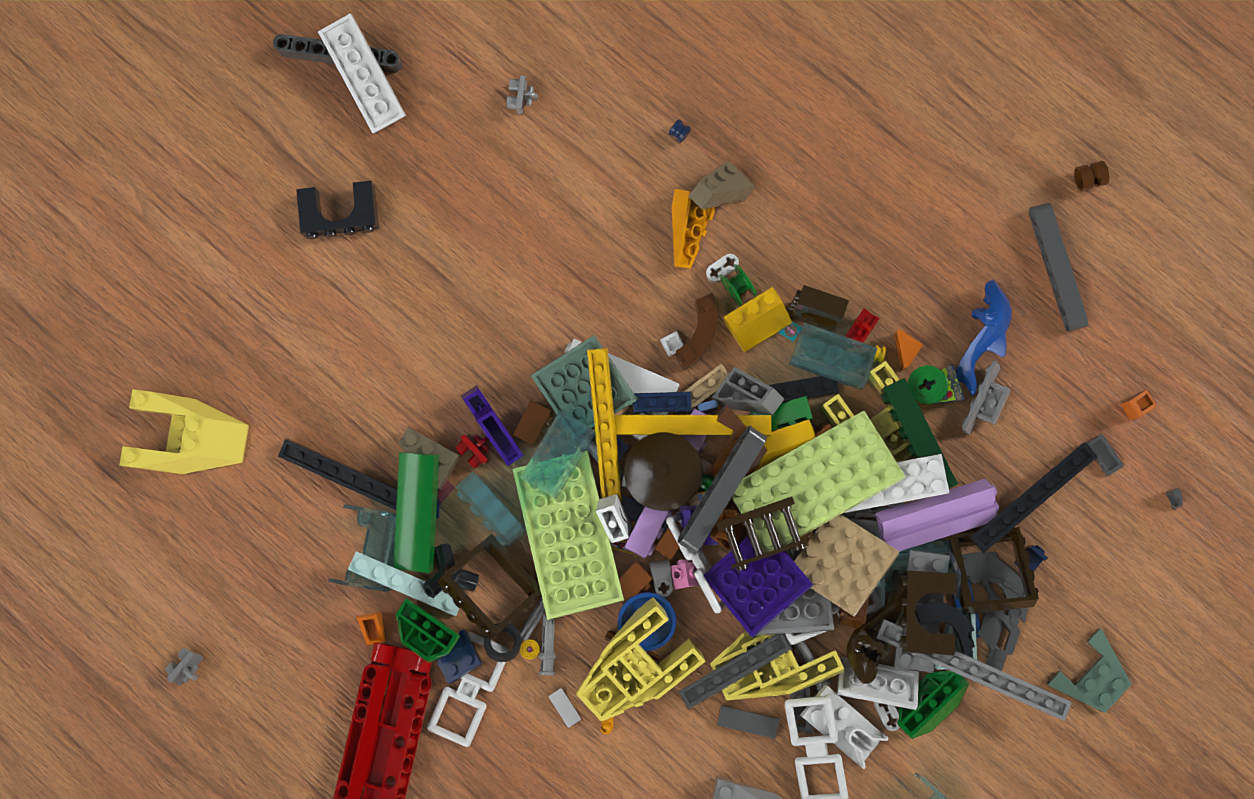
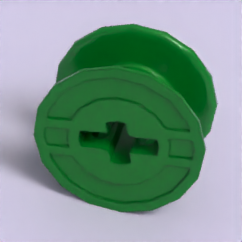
[719,264,757,306]
[908,365,948,405]

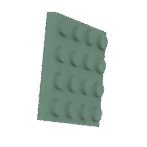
[531,334,637,439]

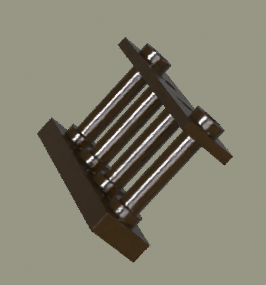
[716,496,809,571]

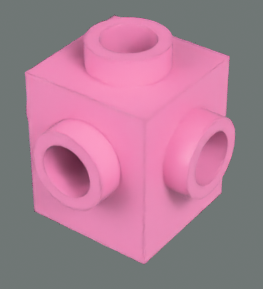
[670,559,699,589]

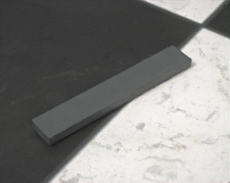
[678,634,792,709]

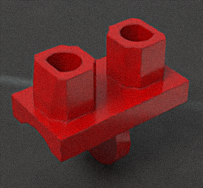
[845,308,880,347]
[455,434,490,469]

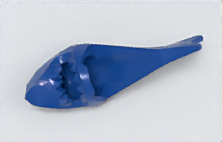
[956,280,1012,395]

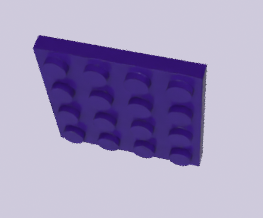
[704,536,814,637]

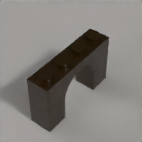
[788,285,849,332]
[899,570,957,655]

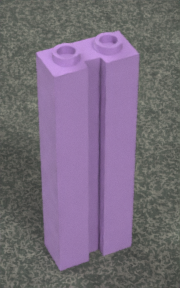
[875,478,999,551]

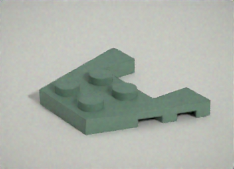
[1046,629,1132,713]

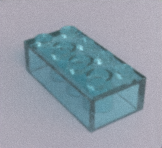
[789,323,877,390]
[520,410,595,500]
[456,472,527,547]

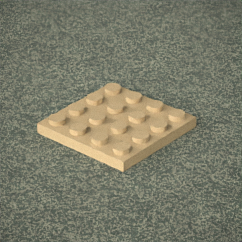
[794,515,899,617]

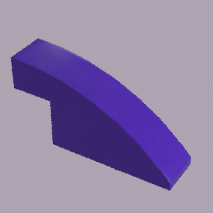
[461,385,524,466]

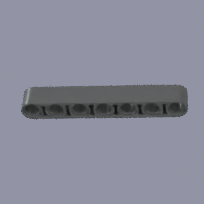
[273,34,402,73]
[1029,202,1088,332]
[677,426,767,553]

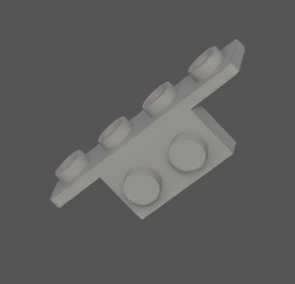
[962,360,1011,435]

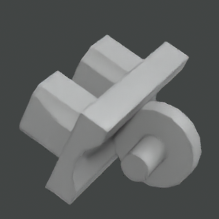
[506,75,538,114]
[165,648,203,685]

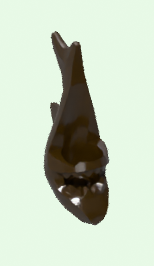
[847,569,904,684]

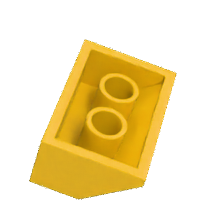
[724,287,792,353]

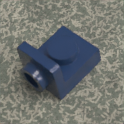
[1014,545,1048,571]

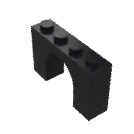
[296,180,379,239]

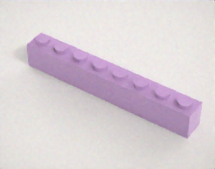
[624,409,707,558]

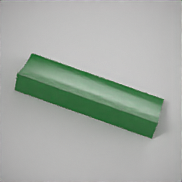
[394,452,439,573]

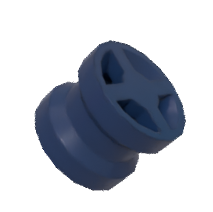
[668,119,691,143]

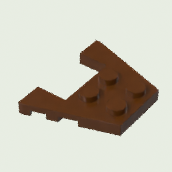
[699,404,767,477]

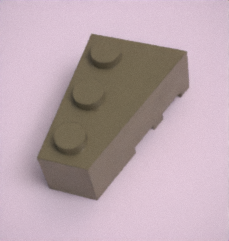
[689,161,755,209]
[398,427,461,491]

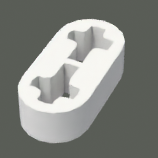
[706,254,739,283]
[874,702,900,731]

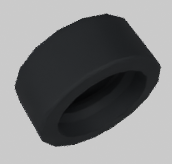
[484,622,521,662]

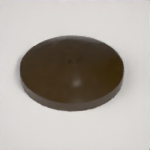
[624,432,703,511]

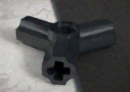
[422,543,479,599]

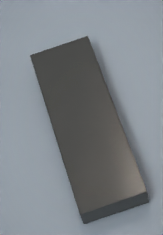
[717,705,779,739]

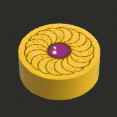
[520,639,540,659]

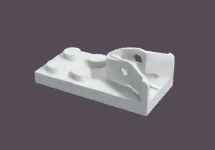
[800,684,889,769]

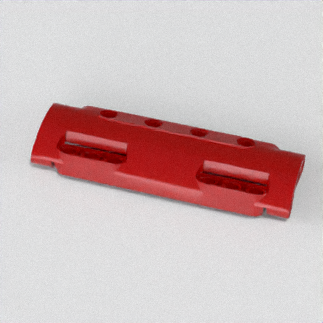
[333,642,432,799]

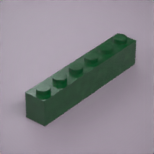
[880,378,958,489]

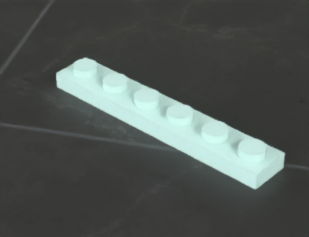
[348,551,459,616]

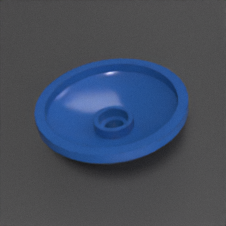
[617,592,676,651]

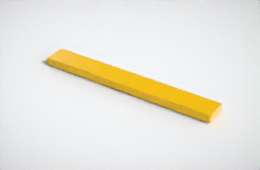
[587,348,623,502]
[615,415,771,435]

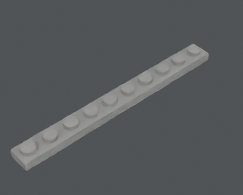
[876,619,1072,721]

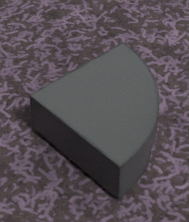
[1166,488,1183,510]

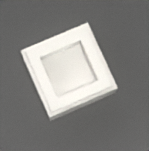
[660,331,684,357]

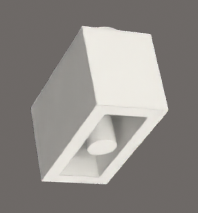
[596,494,632,543]

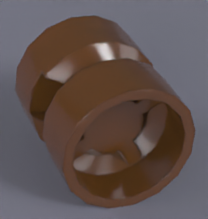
[1074,161,1109,191]

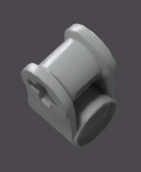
[650,559,673,598]

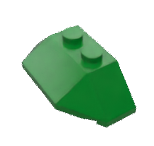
[395,598,460,663]
[897,670,969,739]

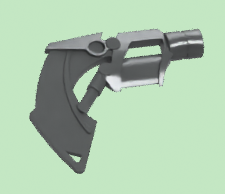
[950,552,1028,671]

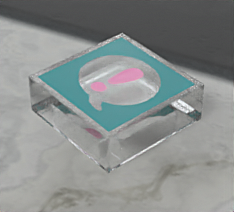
[777,320,803,344]

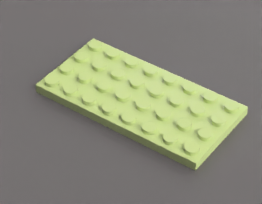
[732,411,905,553]
[513,450,624,620]

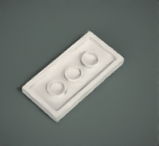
[837,657,919,710]

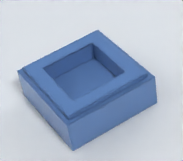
[697,400,718,413]

